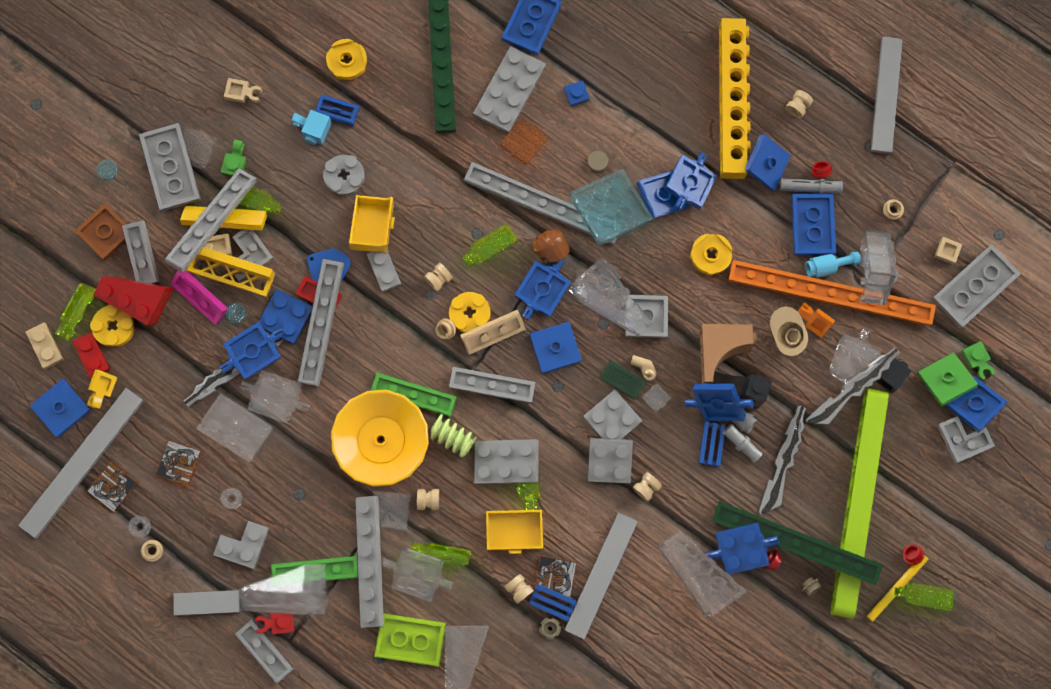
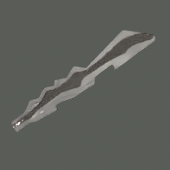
[183,338,283,407]
[806,347,900,424]
[759,406,806,514]

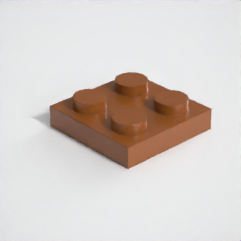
[75,203,127,261]

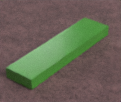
[371,373,457,418]
[271,556,359,586]

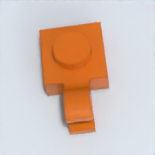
[798,303,835,338]

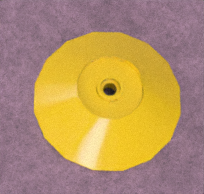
[331,390,429,487]

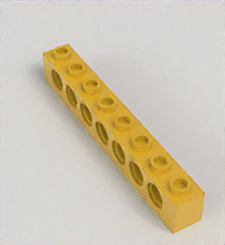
[719,18,751,179]

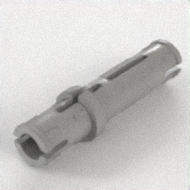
[779,178,843,194]

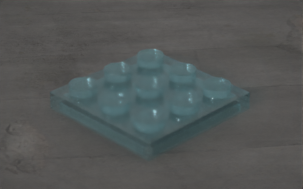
[569,169,653,246]

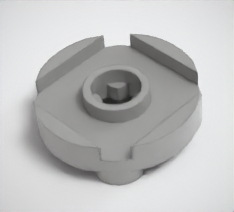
[323,155,365,196]

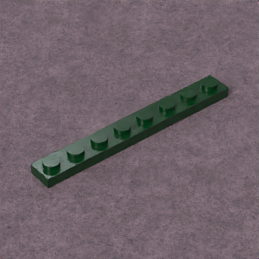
[428,0,456,133]
[712,501,883,585]

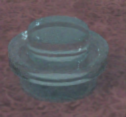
[97,159,118,180]
[226,302,246,323]

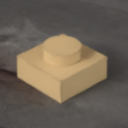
[934,237,962,265]

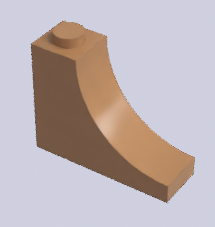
[700,324,757,384]

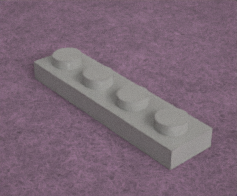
[449,367,536,404]

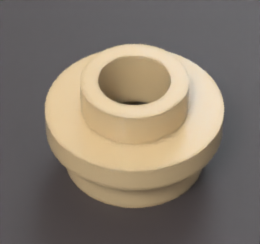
[883,199,904,220]
[436,319,456,339]
[141,540,163,562]

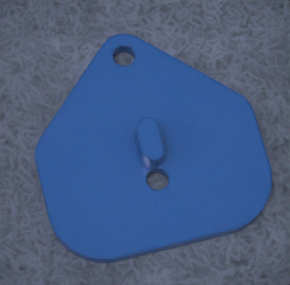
[307,248,351,283]

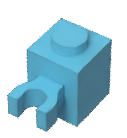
[292,110,332,145]

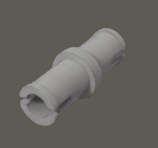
[723,424,763,462]

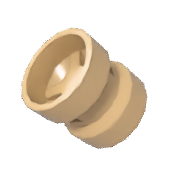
[785,90,813,119]
[424,263,453,292]
[633,472,662,502]
[417,489,439,511]
[504,574,534,604]

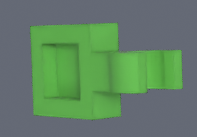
[221,139,247,176]

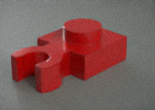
[254,610,294,635]

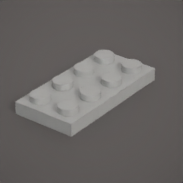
[473,46,546,134]
[139,123,201,212]
[932,244,1021,329]

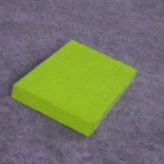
[374,613,446,667]

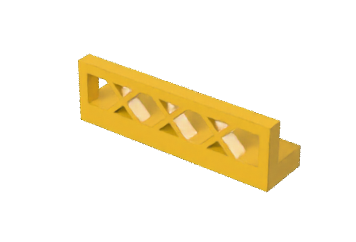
[187,247,275,297]

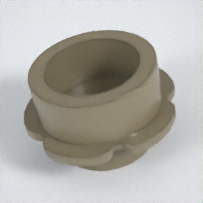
[802,577,822,597]
[539,618,561,640]

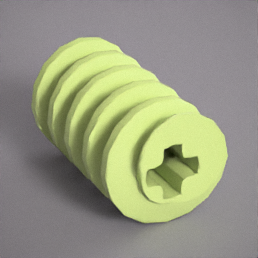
[430,414,477,458]

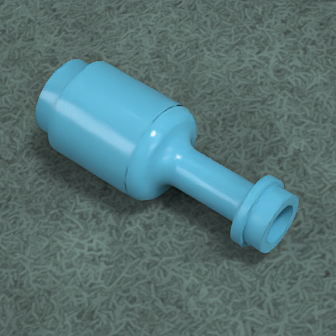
[805,252,861,278]

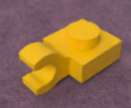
[87,370,117,409]

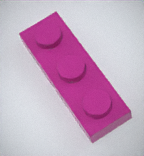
[171,270,228,325]

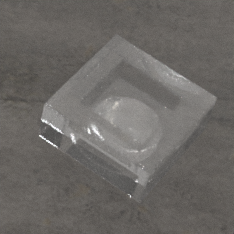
[641,383,671,413]

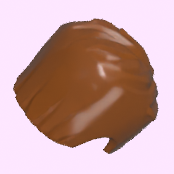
[532,229,570,262]

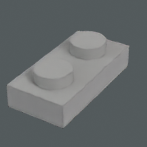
[367,250,401,293]

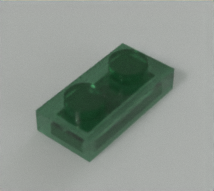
[599,359,646,400]

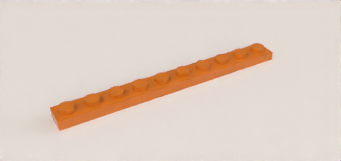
[728,260,936,326]

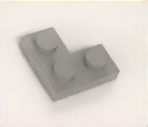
[229,229,274,283]
[937,416,995,464]
[213,521,270,569]

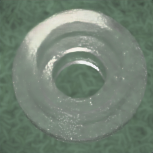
[221,488,243,509]
[128,516,151,537]

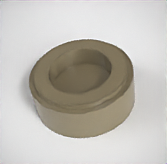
[587,151,608,172]

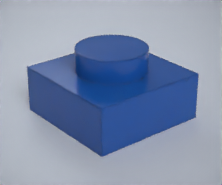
[564,80,590,107]

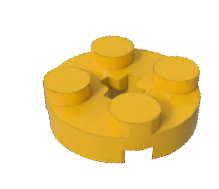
[326,39,367,80]
[690,234,732,276]
[449,292,491,333]
[90,304,135,347]

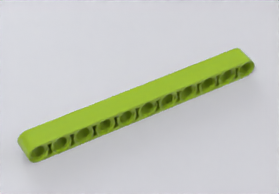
[830,388,889,619]

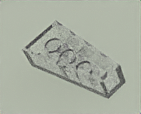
[658,531,747,618]

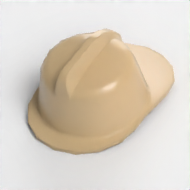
[770,306,808,356]

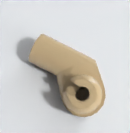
[630,355,656,381]

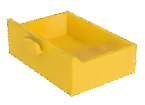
[349,195,395,253]
[486,510,543,554]

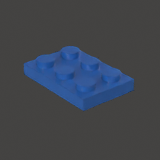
[501,0,562,56]
[791,194,836,256]

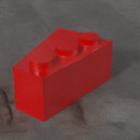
[93,276,174,325]

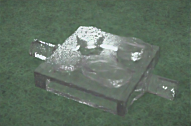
[828,328,882,396]
[240,370,310,424]
[381,547,454,602]

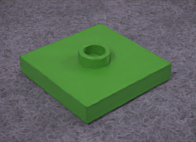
[918,352,978,407]

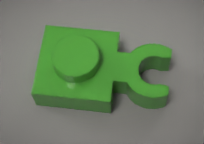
[961,341,995,381]

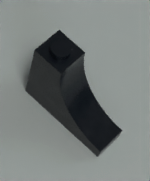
[700,372,772,409]

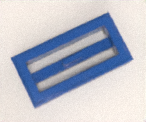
[315,95,360,127]
[698,421,726,467]
[529,583,577,621]

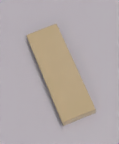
[460,310,526,355]

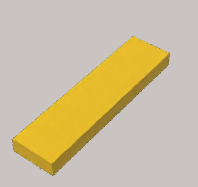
[180,206,267,231]

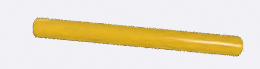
[866,556,929,622]

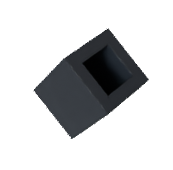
[876,358,912,393]

